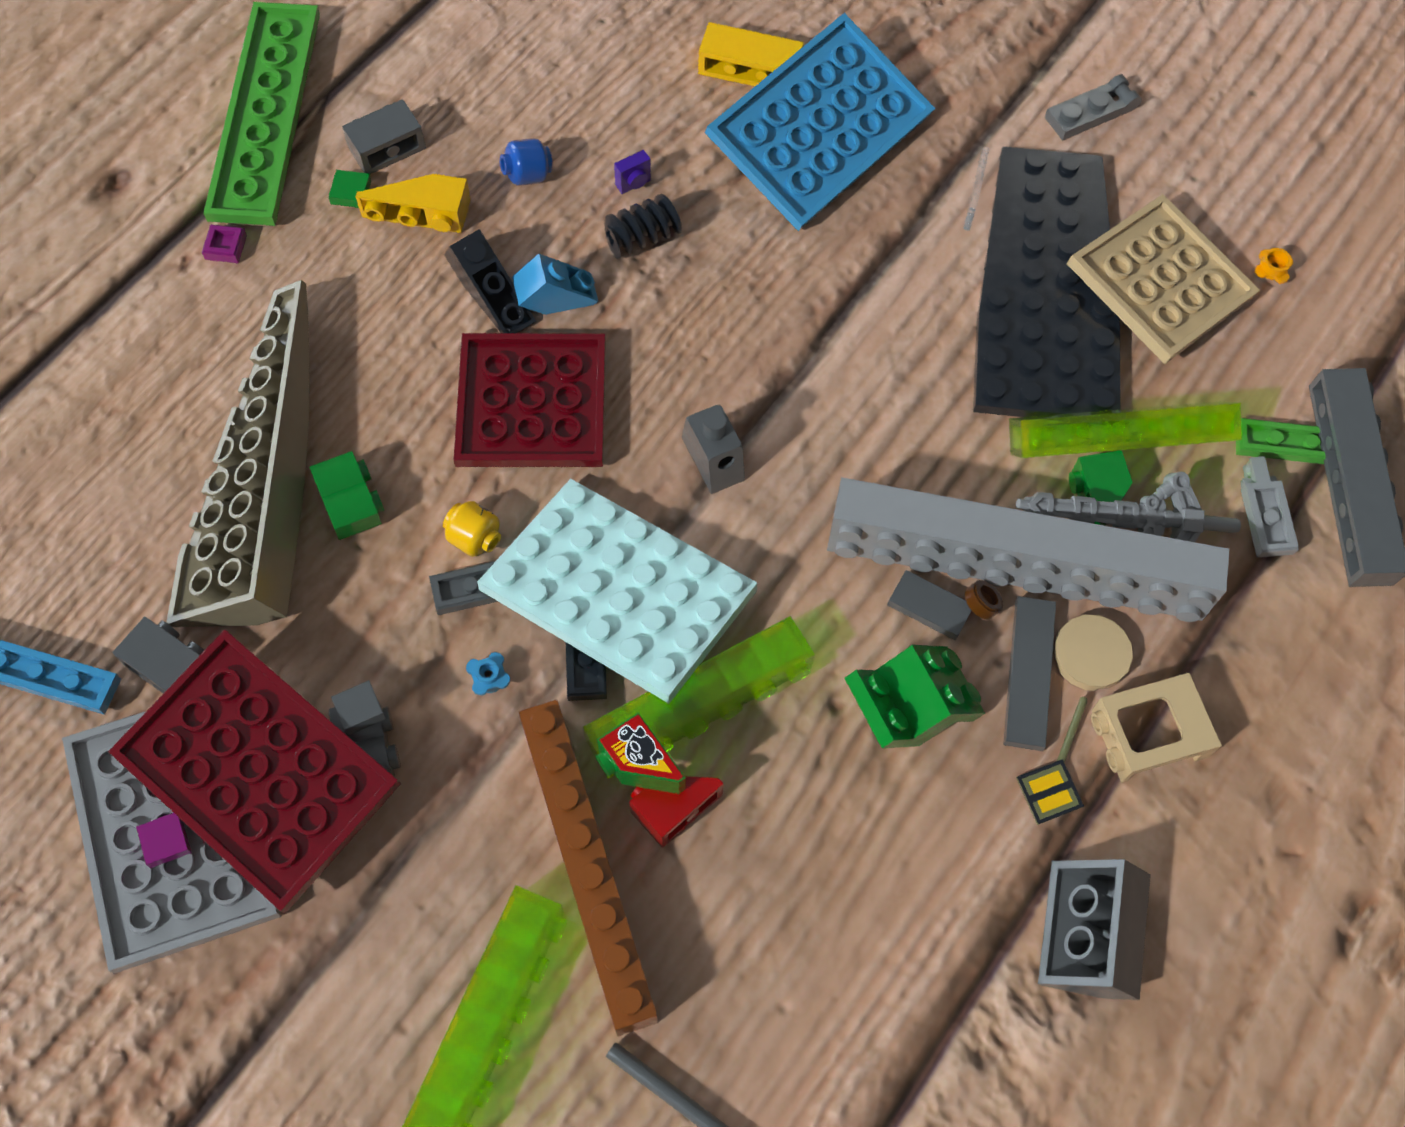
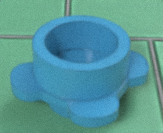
[466,652,510,696]

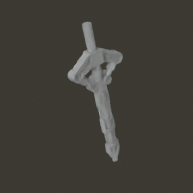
[1016,472,1241,542]

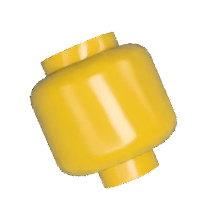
[443,501,501,557]

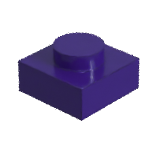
[614,150,651,194]

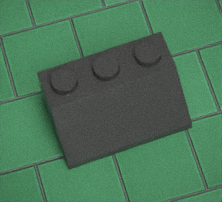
[1038,859,1151,1000]

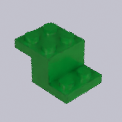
[844,645,985,749]

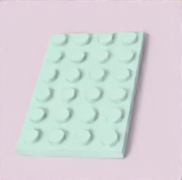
[477,478,757,704]

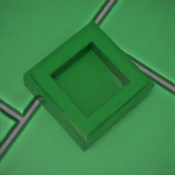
[328,170,371,208]

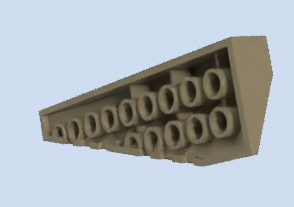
[166,280,310,627]

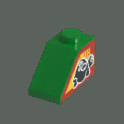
[596,712,686,794]

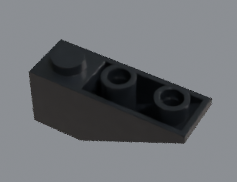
[444,229,536,333]

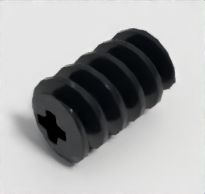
[604,194,682,259]

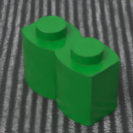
[309,451,385,540]

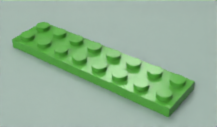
[203,2,320,226]

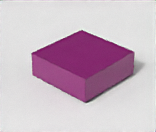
[201,224,247,264]
[136,813,192,868]

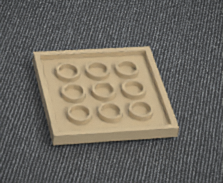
[1067,194,1260,364]

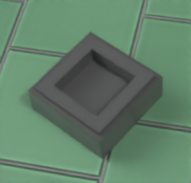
[331,680,386,736]

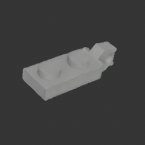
[1240,456,1299,557]

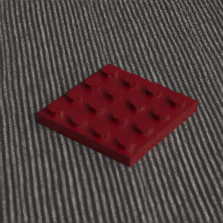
[453,333,606,467]

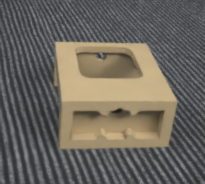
[1091,673,1222,783]

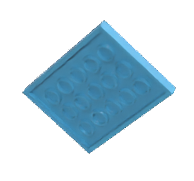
[704,13,935,231]

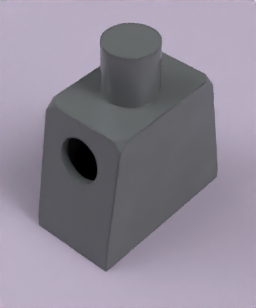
[682,405,745,494]

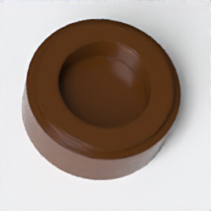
[965,580,1003,620]

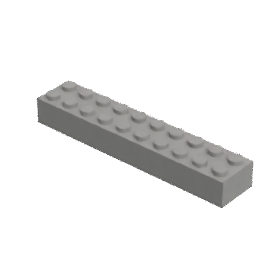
[827,477,1229,622]

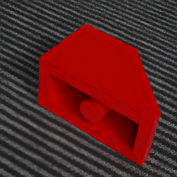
[629,776,724,848]

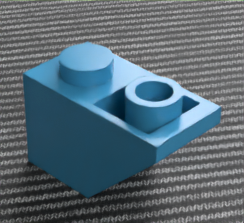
[512,254,598,315]

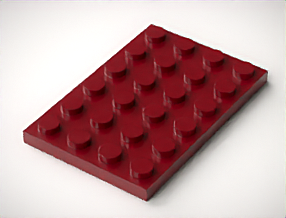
[108,629,402,914]

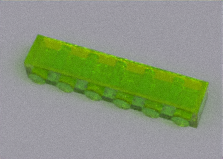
[1009,401,1242,458]
[583,616,815,779]
[402,885,567,1127]

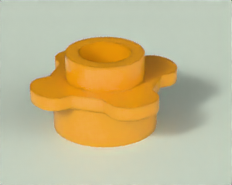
[1255,248,1294,284]

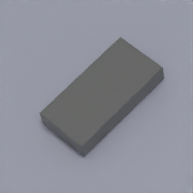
[887,570,972,641]

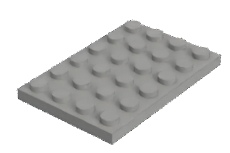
[62,711,281,974]

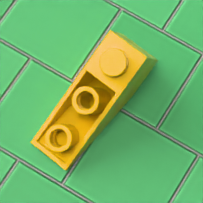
[355,174,471,233]

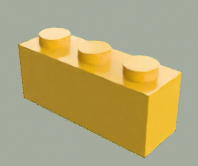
[698,22,804,86]

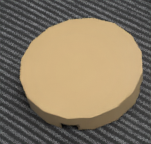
[1053,615,1133,691]

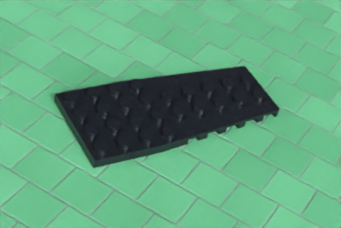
[973,147,1121,426]

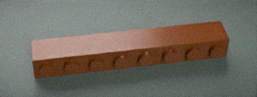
[518,699,658,1037]

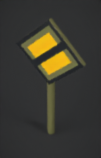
[1016,697,1087,825]

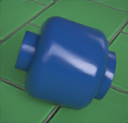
[500,138,553,186]

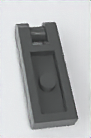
[1045,74,1142,141]

